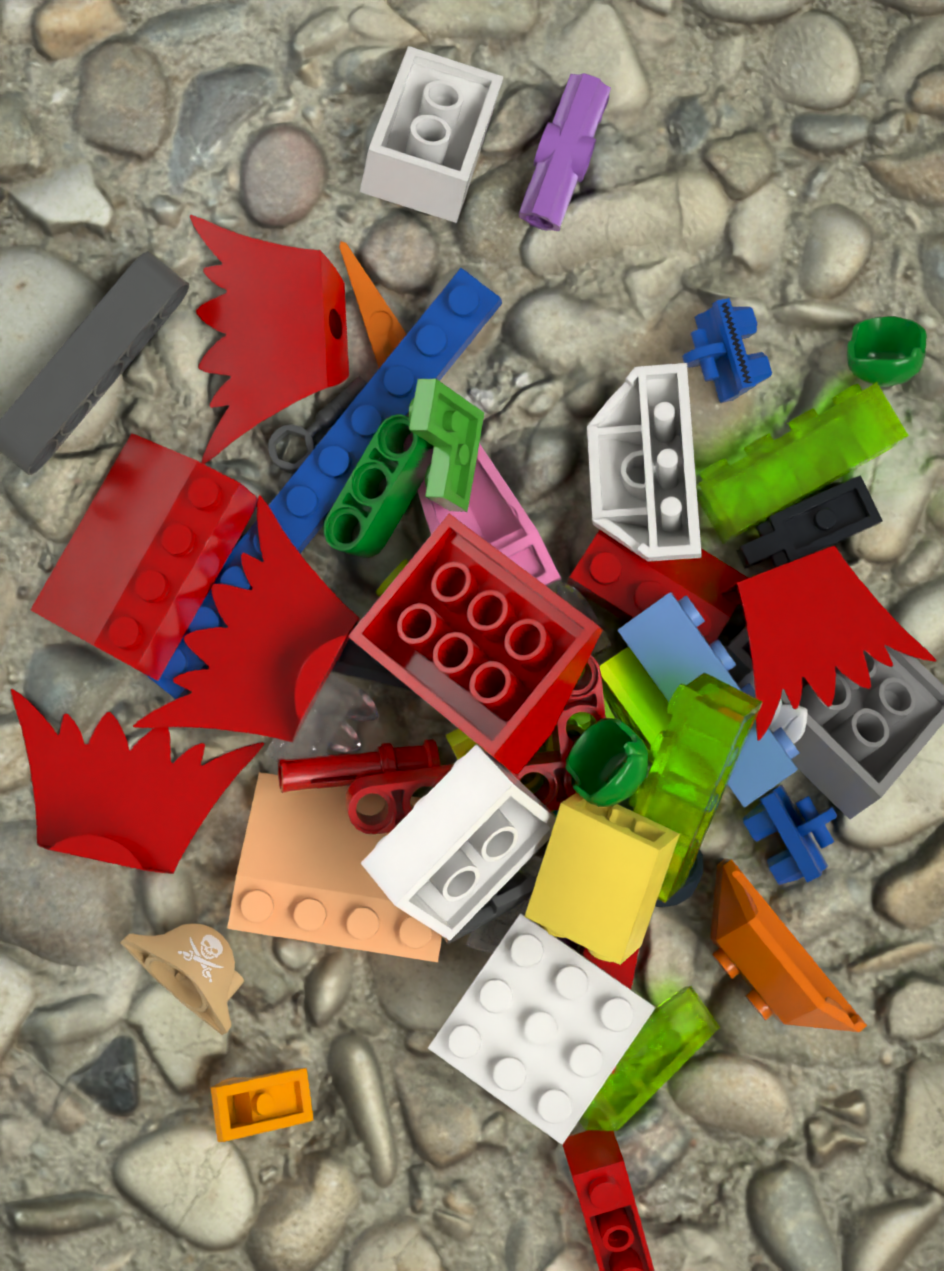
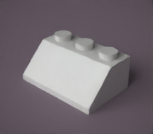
[361,744,557,940]

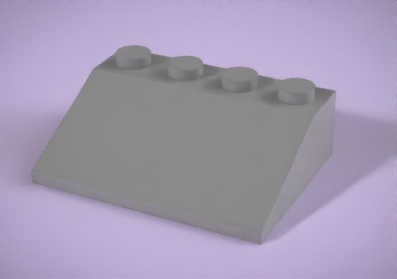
[725,626,944,819]

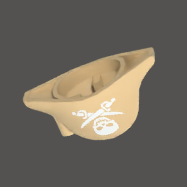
[120,923,244,1035]

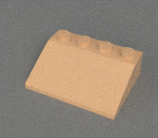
[227,772,442,963]

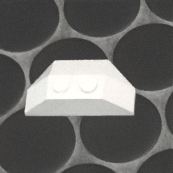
[587,363,701,561]

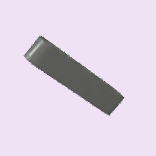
[0,251,189,475]

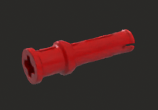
[278,739,440,793]

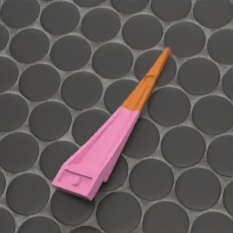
[339,241,561,586]

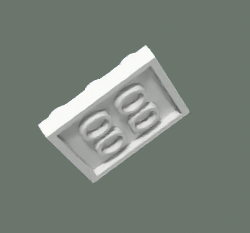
[428,913,656,1145]

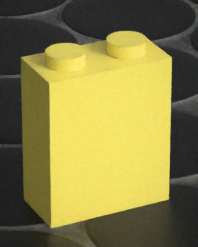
[525,793,680,965]

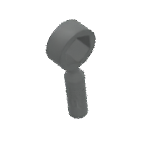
[268,376,367,473]

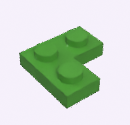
[409,379,484,512]

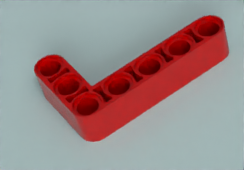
[346,655,606,834]

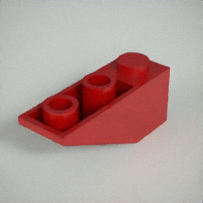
[563,1123,655,1271]

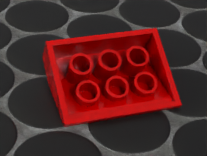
[30,433,258,681]
[348,513,603,776]

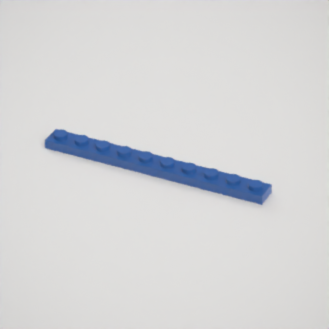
[145,268,502,700]

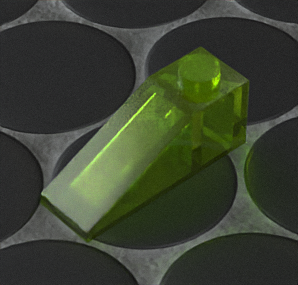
[579,986,720,1131]

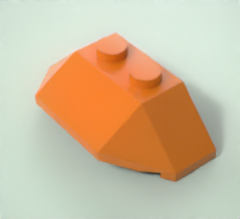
[710,858,867,1032]

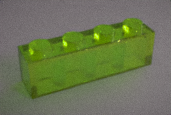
[696,383,909,544]
[629,672,763,903]

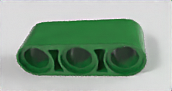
[324,414,434,558]

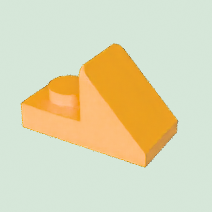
[210,1068,314,1142]

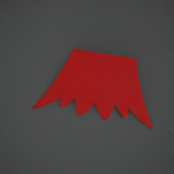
[190,215,349,464]
[133,495,360,743]
[721,545,937,741]
[11,689,264,874]

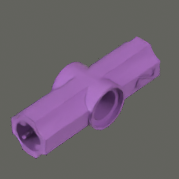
[519,73,611,232]

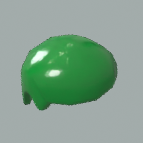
[847,316,927,387]
[565,718,648,807]

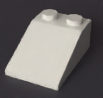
[360,46,503,223]

